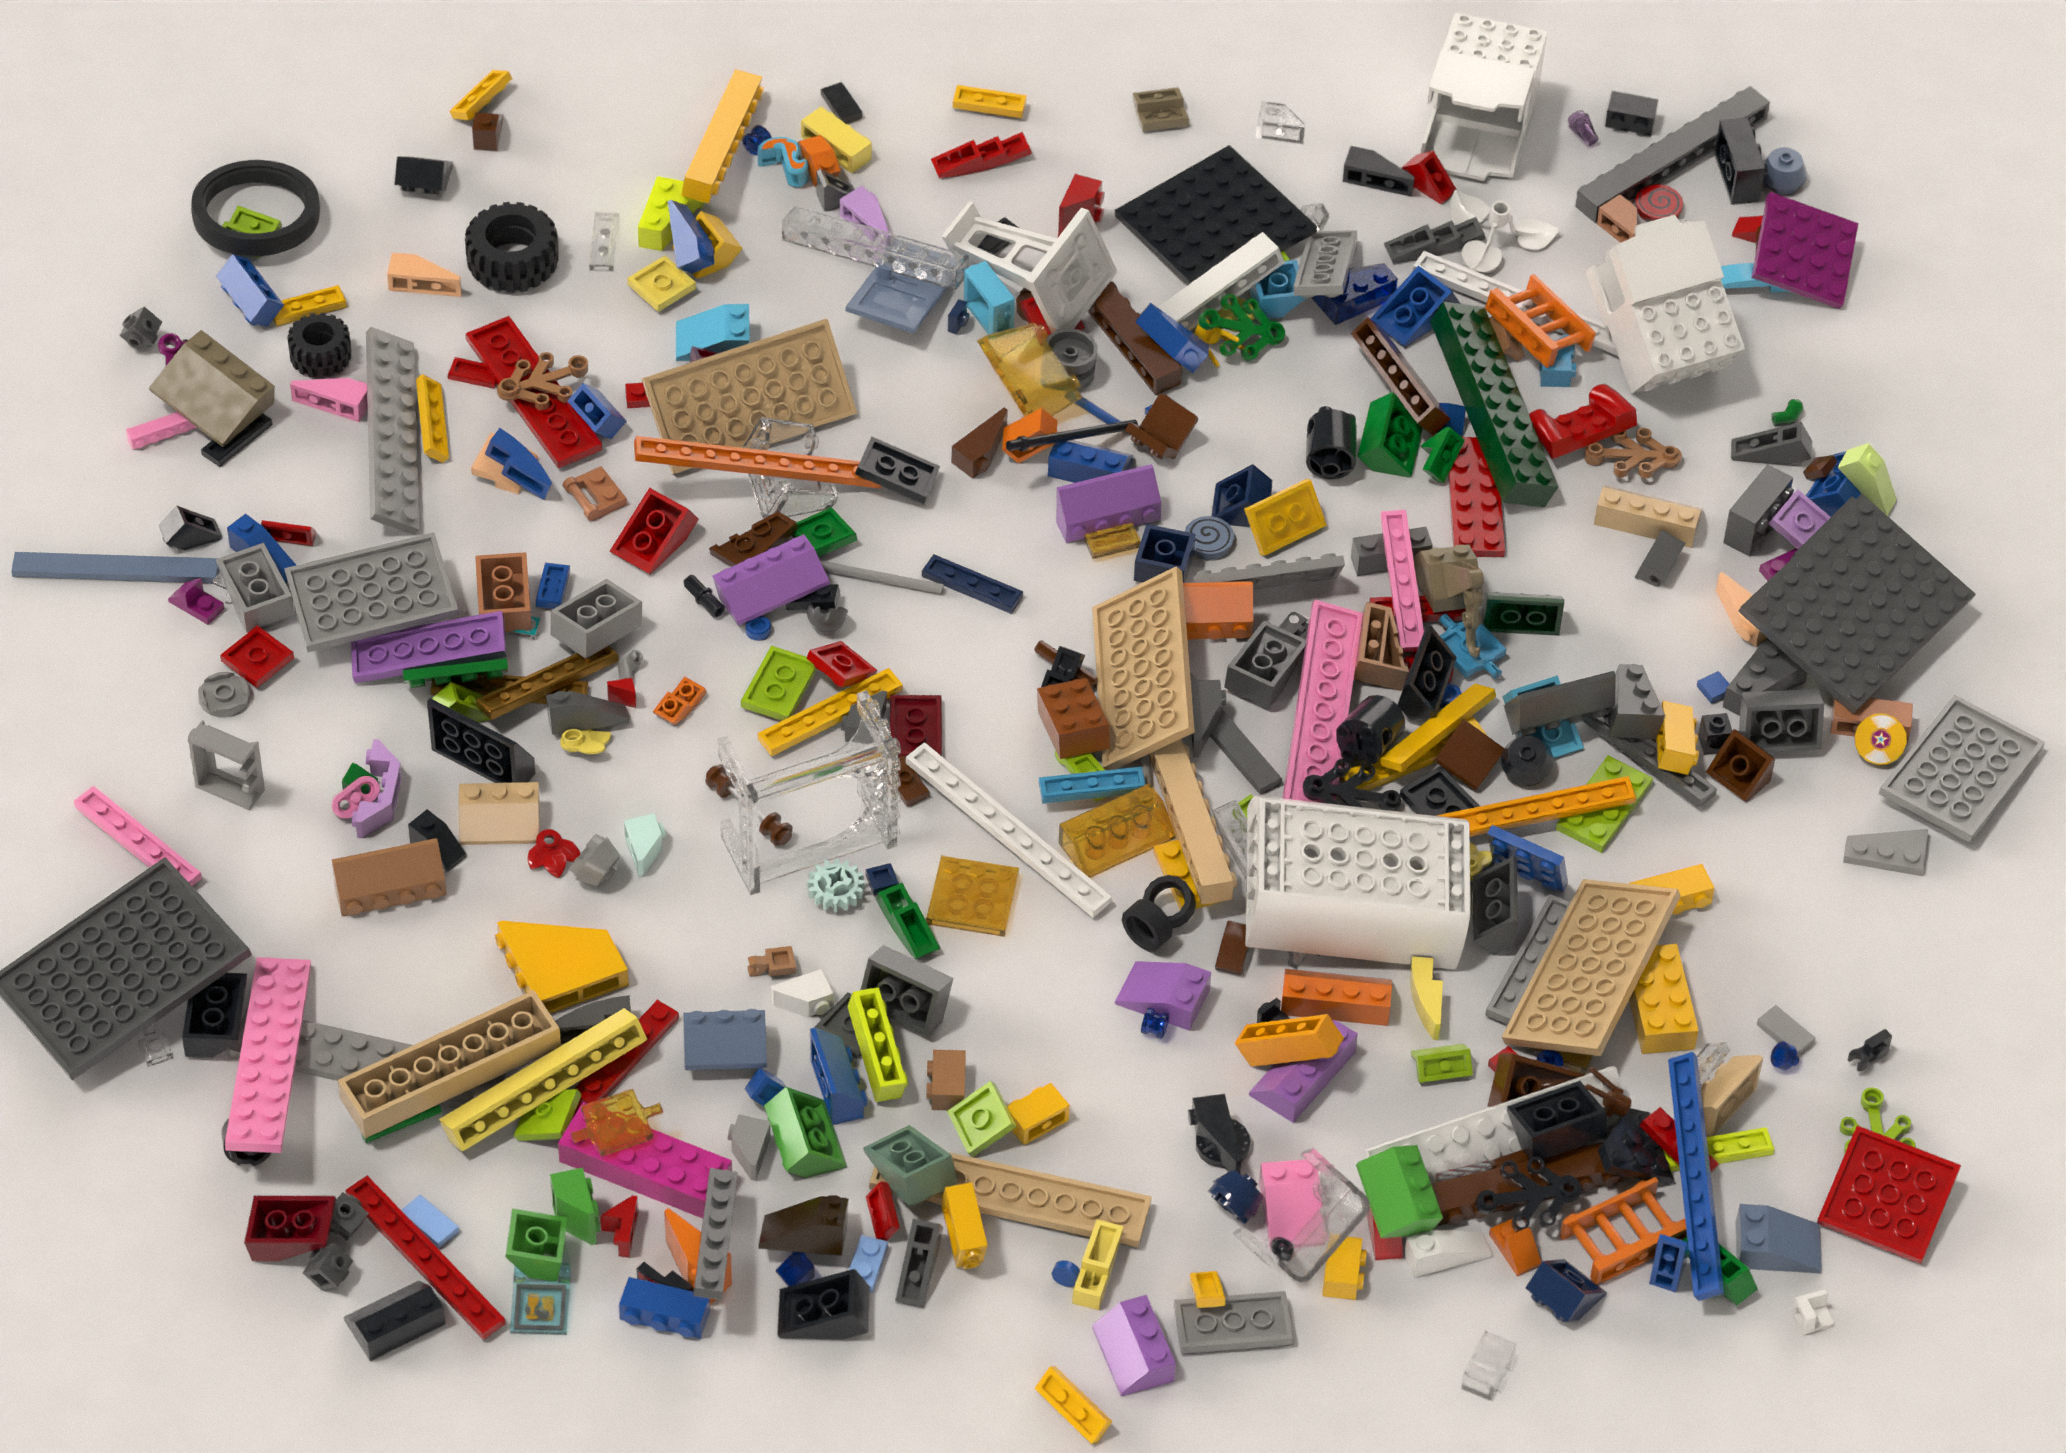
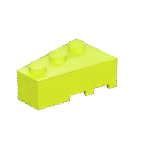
[638,176,704,251]

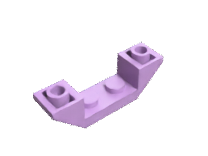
[352,739,402,838]

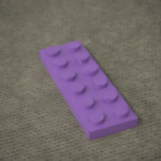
[351,611,507,684]

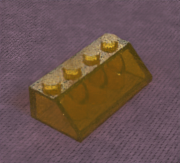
[1058,783,1176,878]

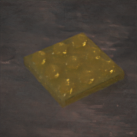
[926,856,1019,937]

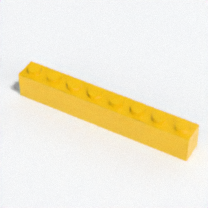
[681,69,764,204]

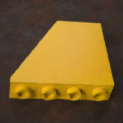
[495,920,629,1014]

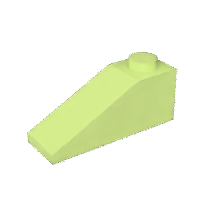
[1838,443,1897,516]

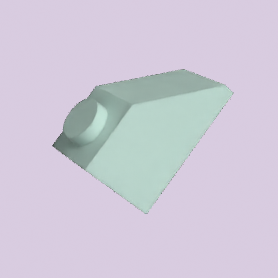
[624,813,666,877]

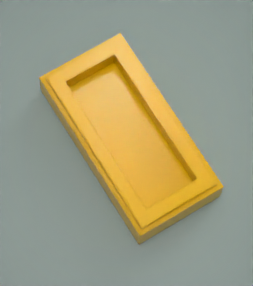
[1190,1271,1225,1308]

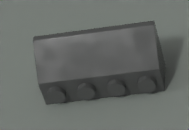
[1503,671,1616,736]

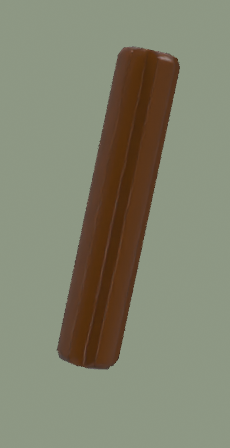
[1034,640,1098,690]

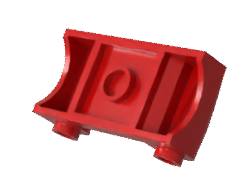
[1529,384,1637,459]

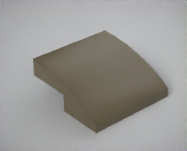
[1132,87,1189,132]

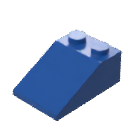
[1370,265,1460,347]

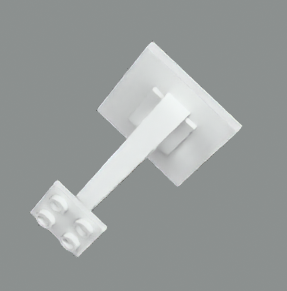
[942,201,1118,333]

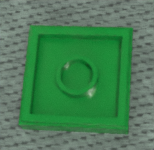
[791,507,857,557]

